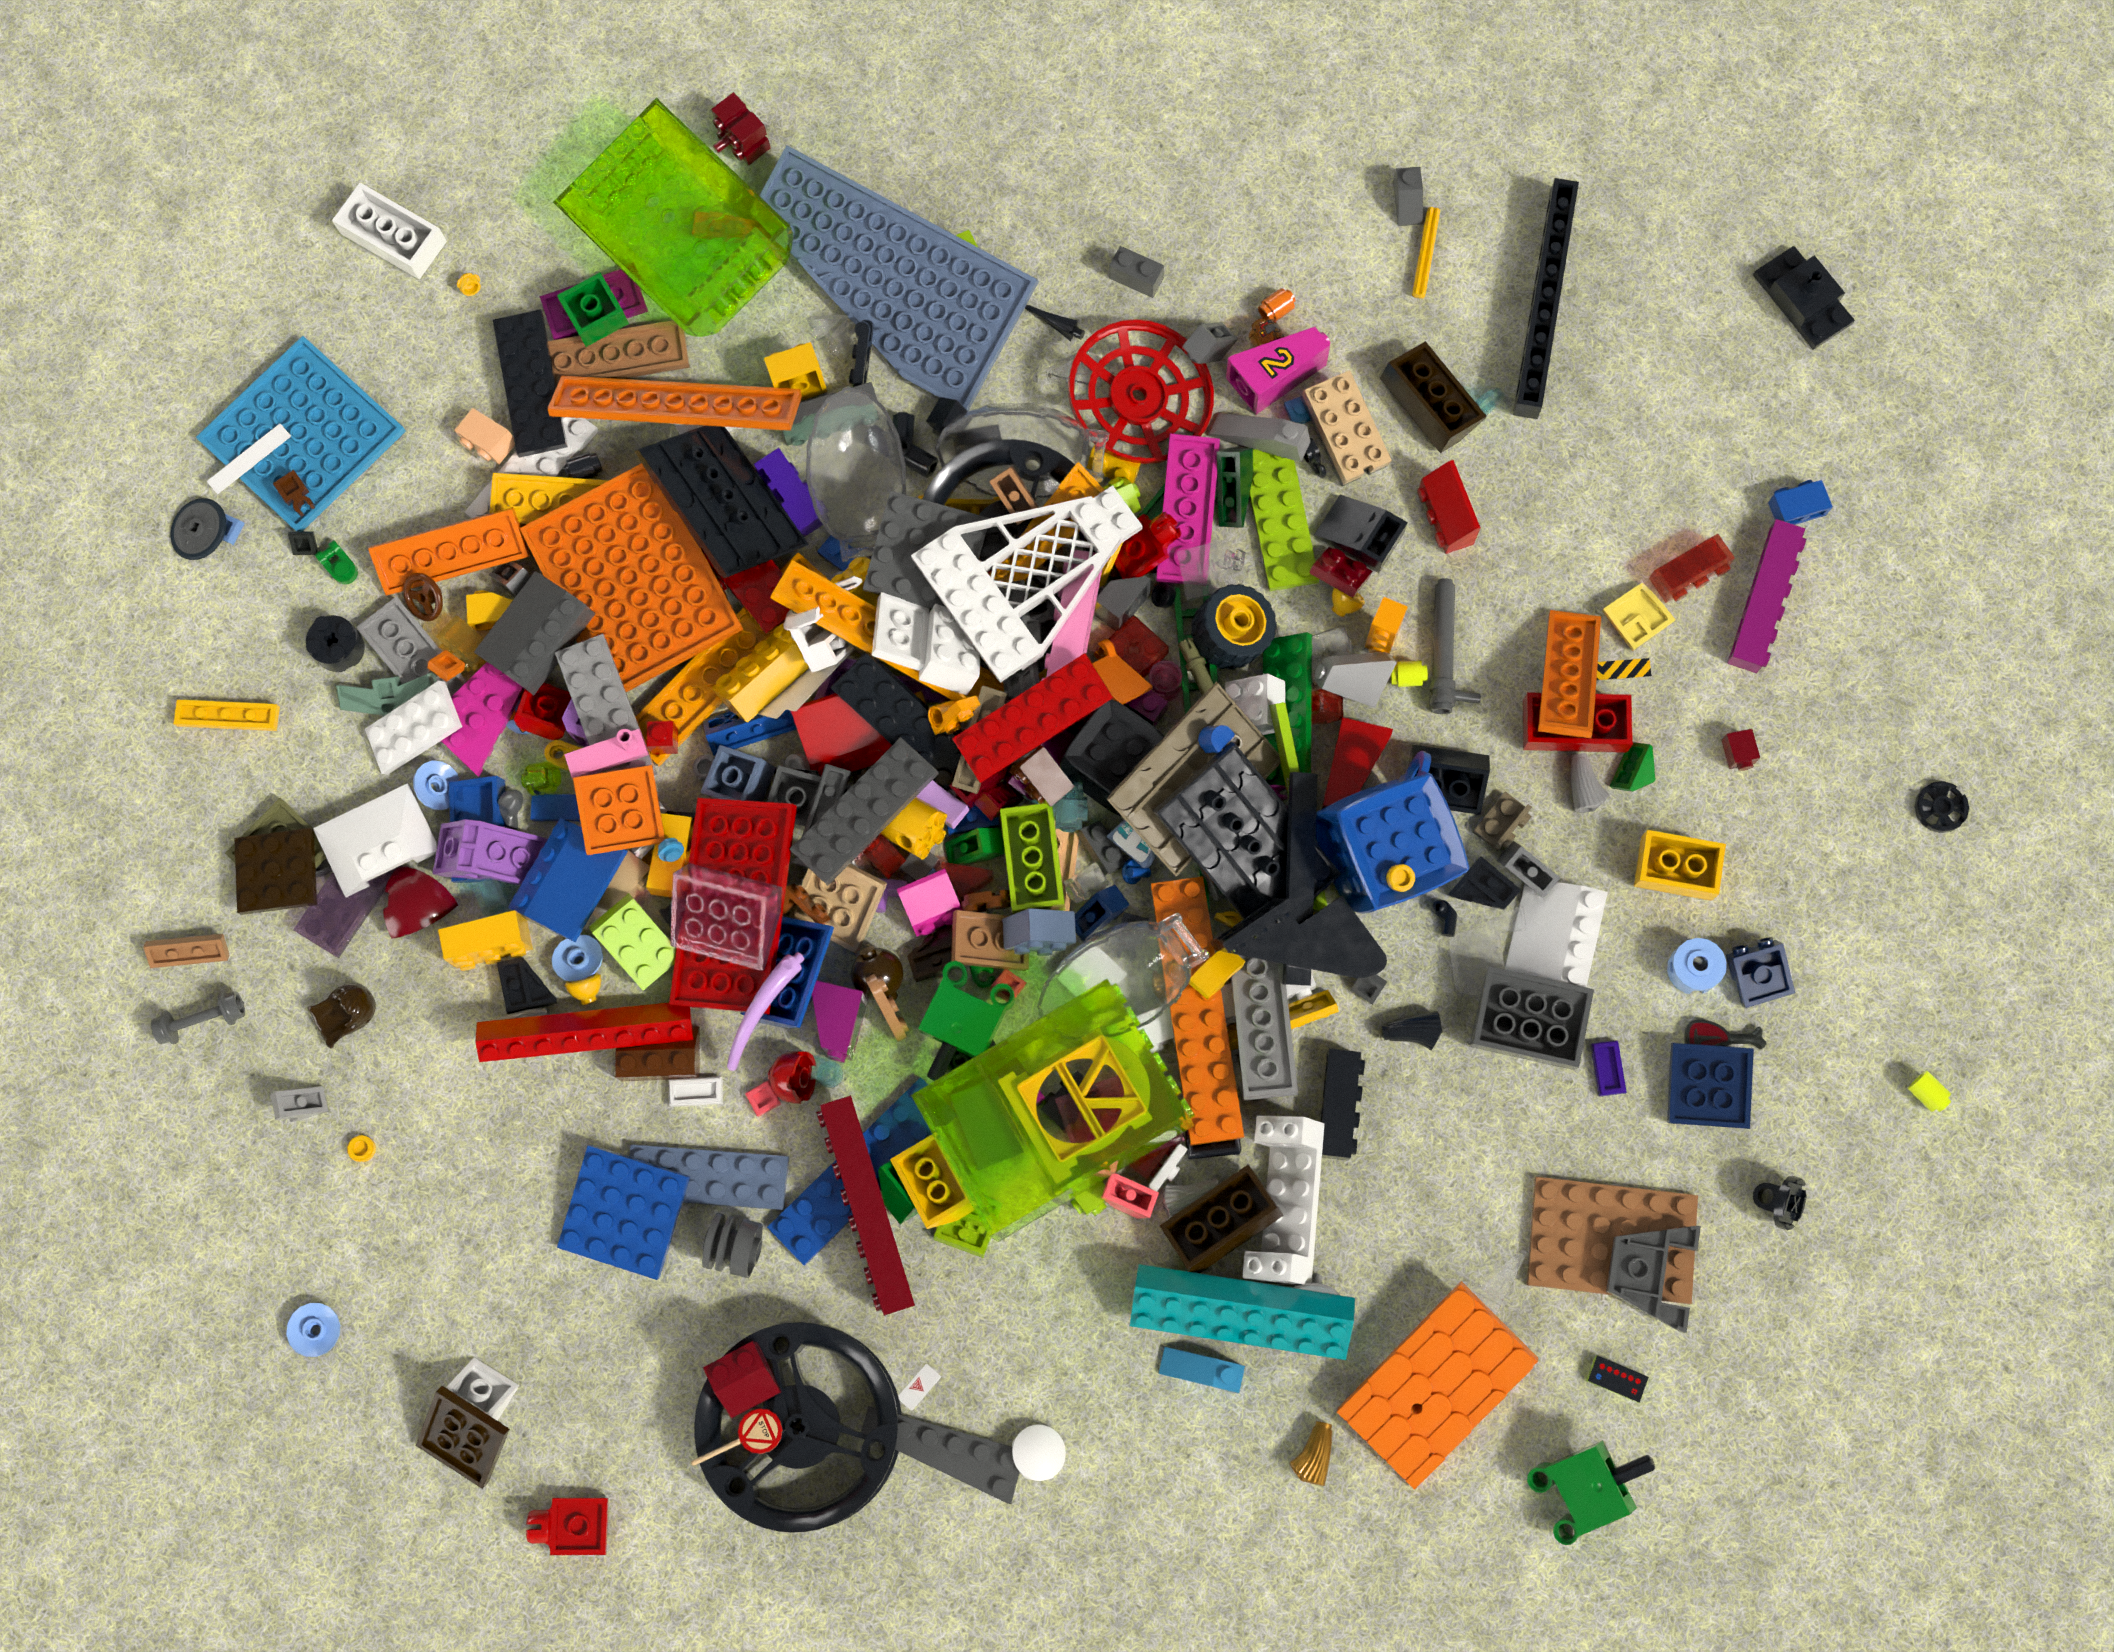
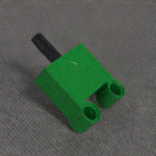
[918,961,1015,1082]
[1527,1440,1655,1545]

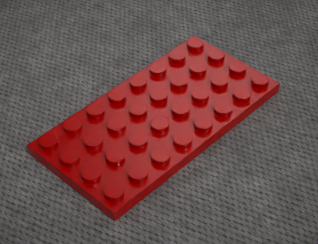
[669,798,797,1014]

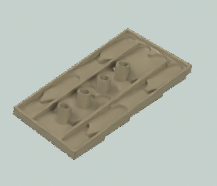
[1107,682,1281,877]

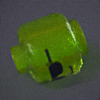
[521,761,562,796]

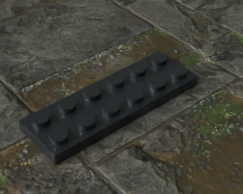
[493,309,568,458]
[831,651,961,790]

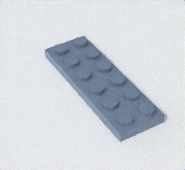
[629,1145,789,1210]

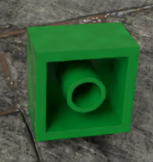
[557,272,629,347]

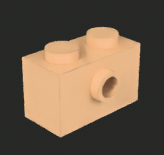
[454,408,515,464]

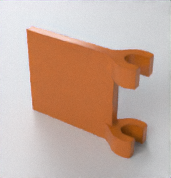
[1092,639,1153,705]

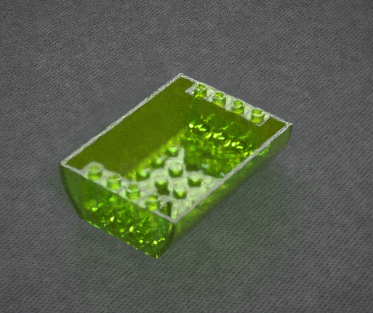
[553,97,793,337]

